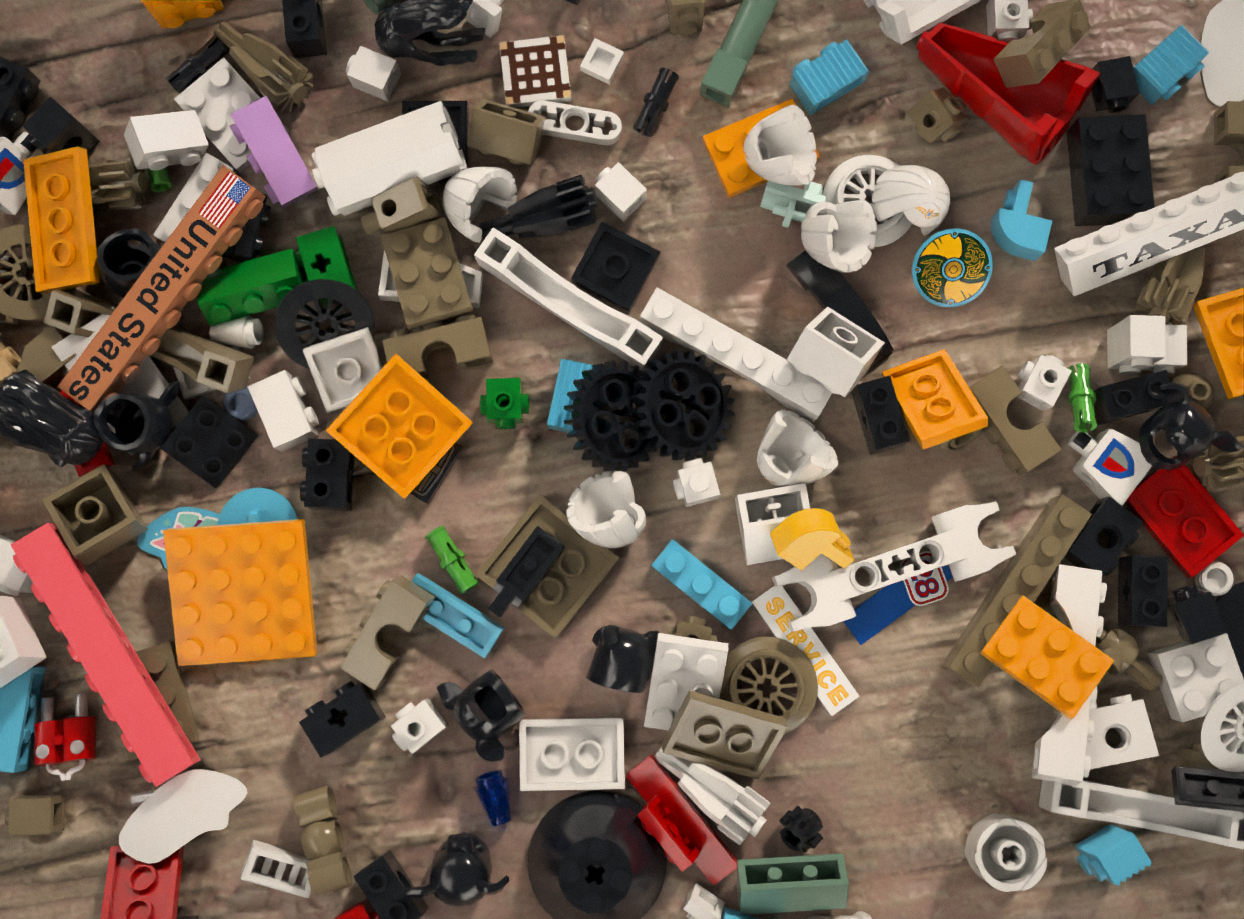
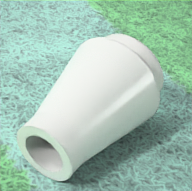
[209,315,264,349]

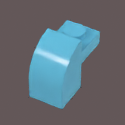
[990,179,1052,261]

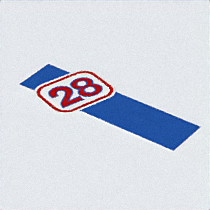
[843,551,953,645]

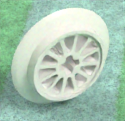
[823,155,912,247]
[1201,682,1244,772]

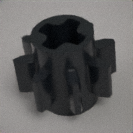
[779,806,823,853]

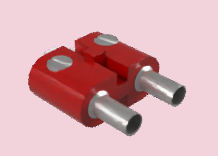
[34,693,96,781]

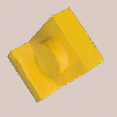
[770,508,854,571]

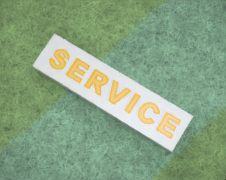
[752,586,860,716]

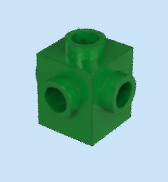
[480,378,529,429]

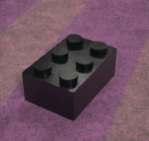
[1067,114,1155,226]

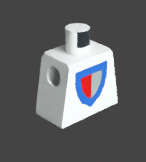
[0,132,37,215]
[1068,429,1152,505]

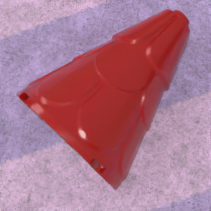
[916,23,1100,165]

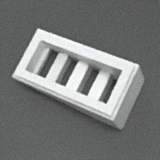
[241,840,311,898]

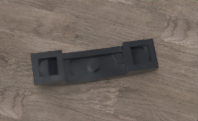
[786,250,894,366]

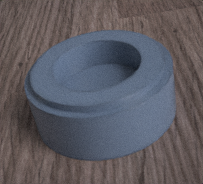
[223,387,258,421]

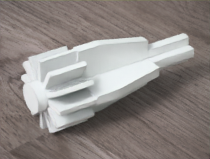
[654,747,770,846]

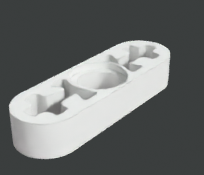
[528,100,622,146]

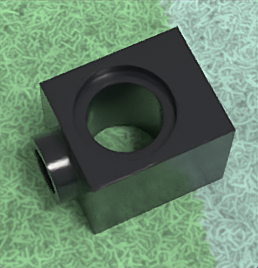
[1091,56,1139,113]

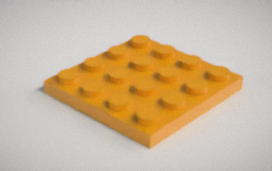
[163,519,318,666]

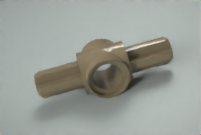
[1095,628,1163,692]

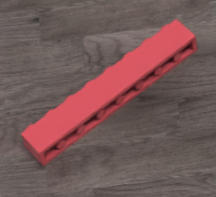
[11,522,201,787]

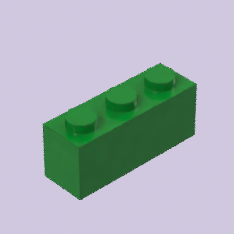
[197,248,304,326]

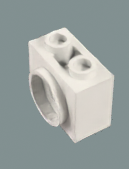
[1085,694,1159,769]

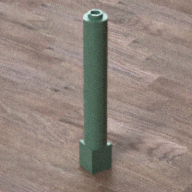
[700,0,779,108]

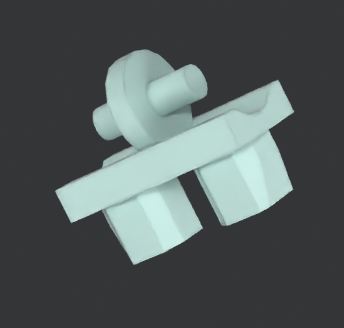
[760,181,826,228]

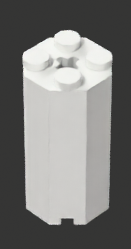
[312,101,467,216]

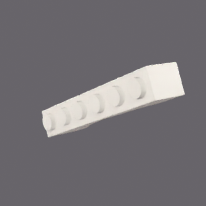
[474,228,663,370]
[640,288,832,422]
[1032,564,1107,786]
[1038,780,1244,849]

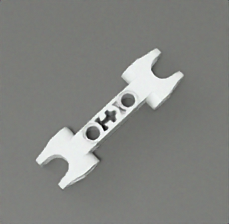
[772,501,1016,632]

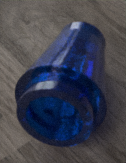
[474,770,512,826]

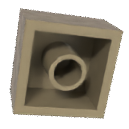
[42,464,148,566]

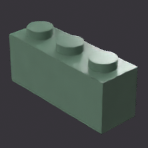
[737,853,849,915]

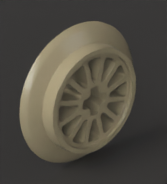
[0,224,77,320]
[719,637,818,734]

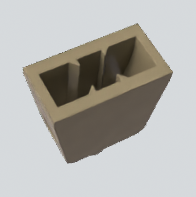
[361,176,445,236]

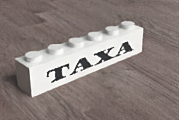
[1054,172,1244,296]

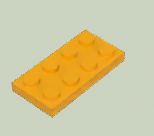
[23,146,100,293]

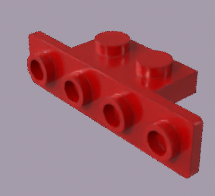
[626,755,737,885]

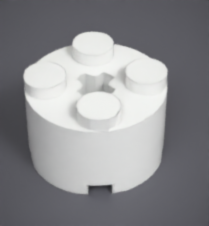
[964,813,1047,892]

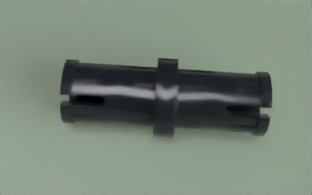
[165,35,229,94]
[633,68,679,137]

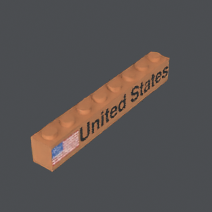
[57,165,266,412]

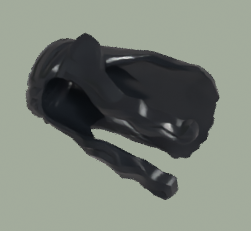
[375,0,485,66]
[0,370,104,467]

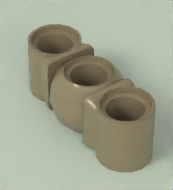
[293,785,352,896]

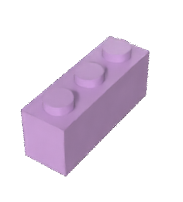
[229,96,319,208]

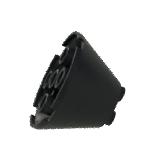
[528,790,667,919]

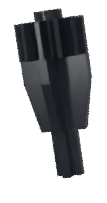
[479,175,598,240]

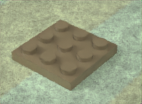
[475,495,620,639]

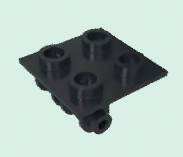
[160,395,258,488]

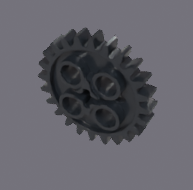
[630,350,735,461]
[564,360,666,472]

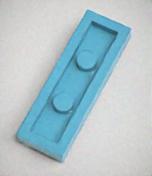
[651,539,752,630]
[412,573,505,658]

